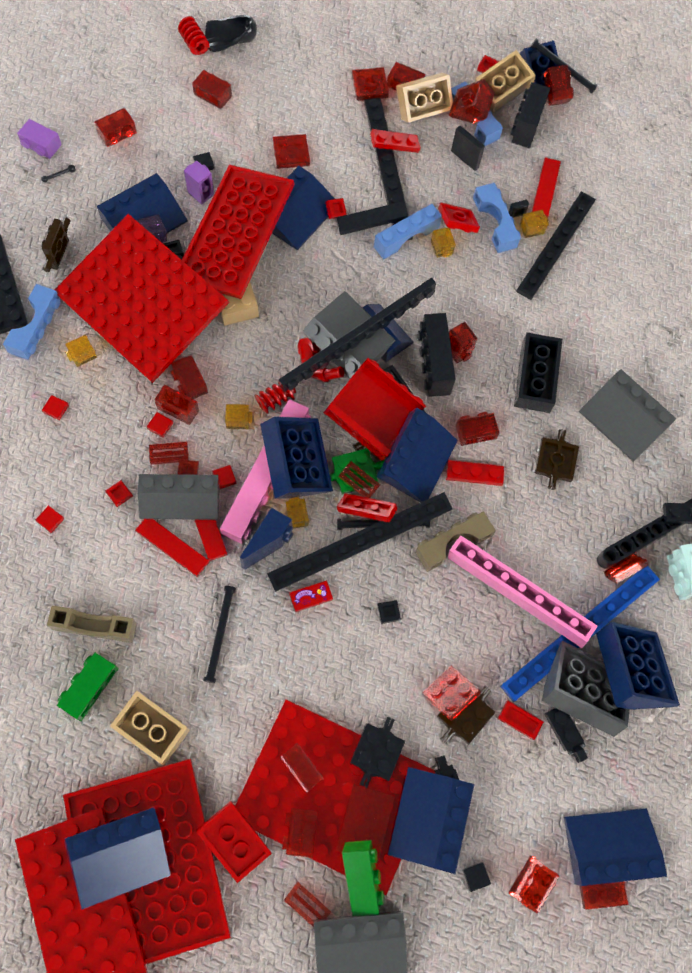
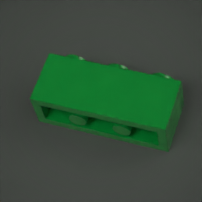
[56,652,119,721]
[342,840,384,917]

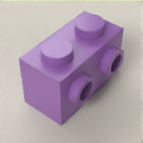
[17,119,62,159]
[184,160,214,204]

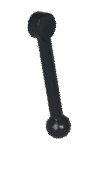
[41,165,76,183]

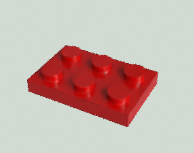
[196,801,272,883]

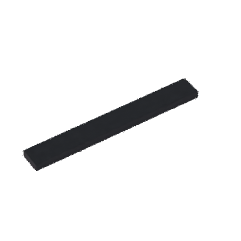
[516,191,596,300]

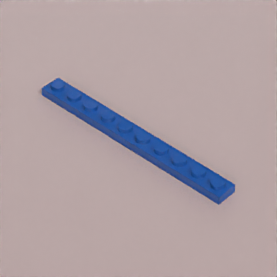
[500,565,660,702]

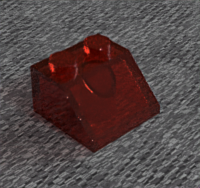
[449,79,495,123]

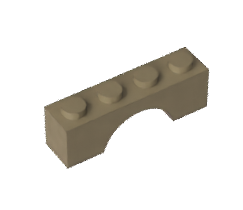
[415,511,496,572]
[47,605,137,643]

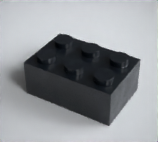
[510,82,550,148]

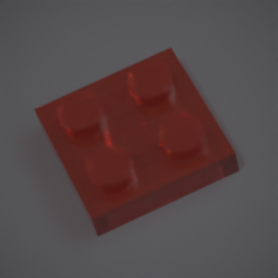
[352,67,389,101]
[273,134,310,169]
[422,665,481,721]

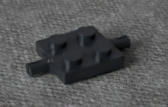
[350,717,405,788]

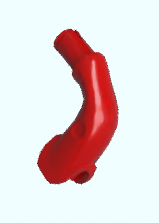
[298,338,344,383]

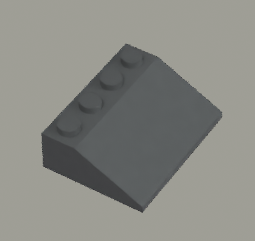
[303,291,396,379]
[579,369,677,462]
[542,641,630,737]
[313,911,407,973]

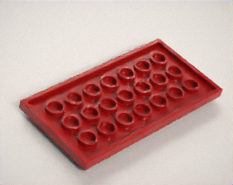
[182,164,295,299]
[15,807,148,973]

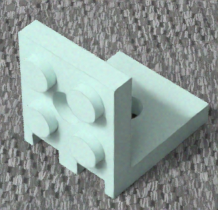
[667,544,692,600]

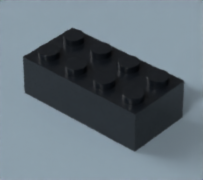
[418,313,456,397]
[514,332,563,413]

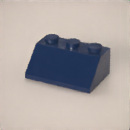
[362,304,414,363]

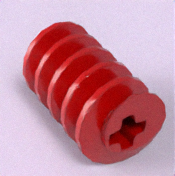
[178,16,210,55]
[254,382,296,414]

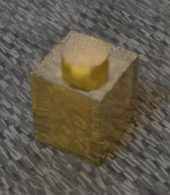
[520,210,549,238]
[431,227,456,258]
[65,334,97,367]
[225,404,253,429]
[285,497,309,529]

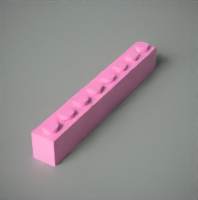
[220,399,311,544]
[448,535,597,648]

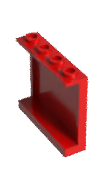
[323,358,426,460]

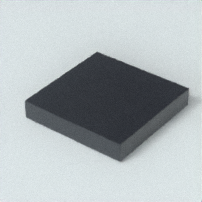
[451,126,485,171]

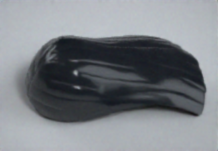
[205,15,257,52]

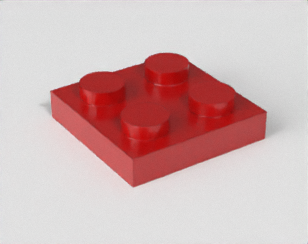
[438,202,480,233]

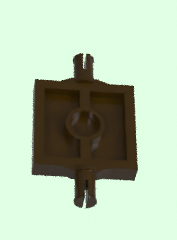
[41,217,71,272]
[535,429,579,490]
[437,685,495,745]

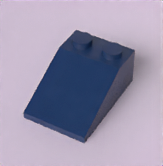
[519,40,566,95]
[239,508,294,570]

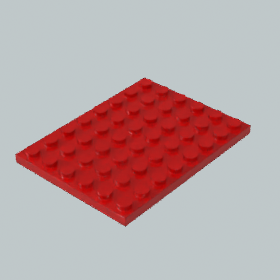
[54,214,229,383]
[235,700,435,896]
[63,759,231,964]

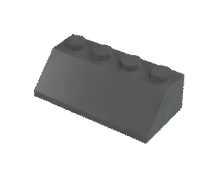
[138,474,220,520]

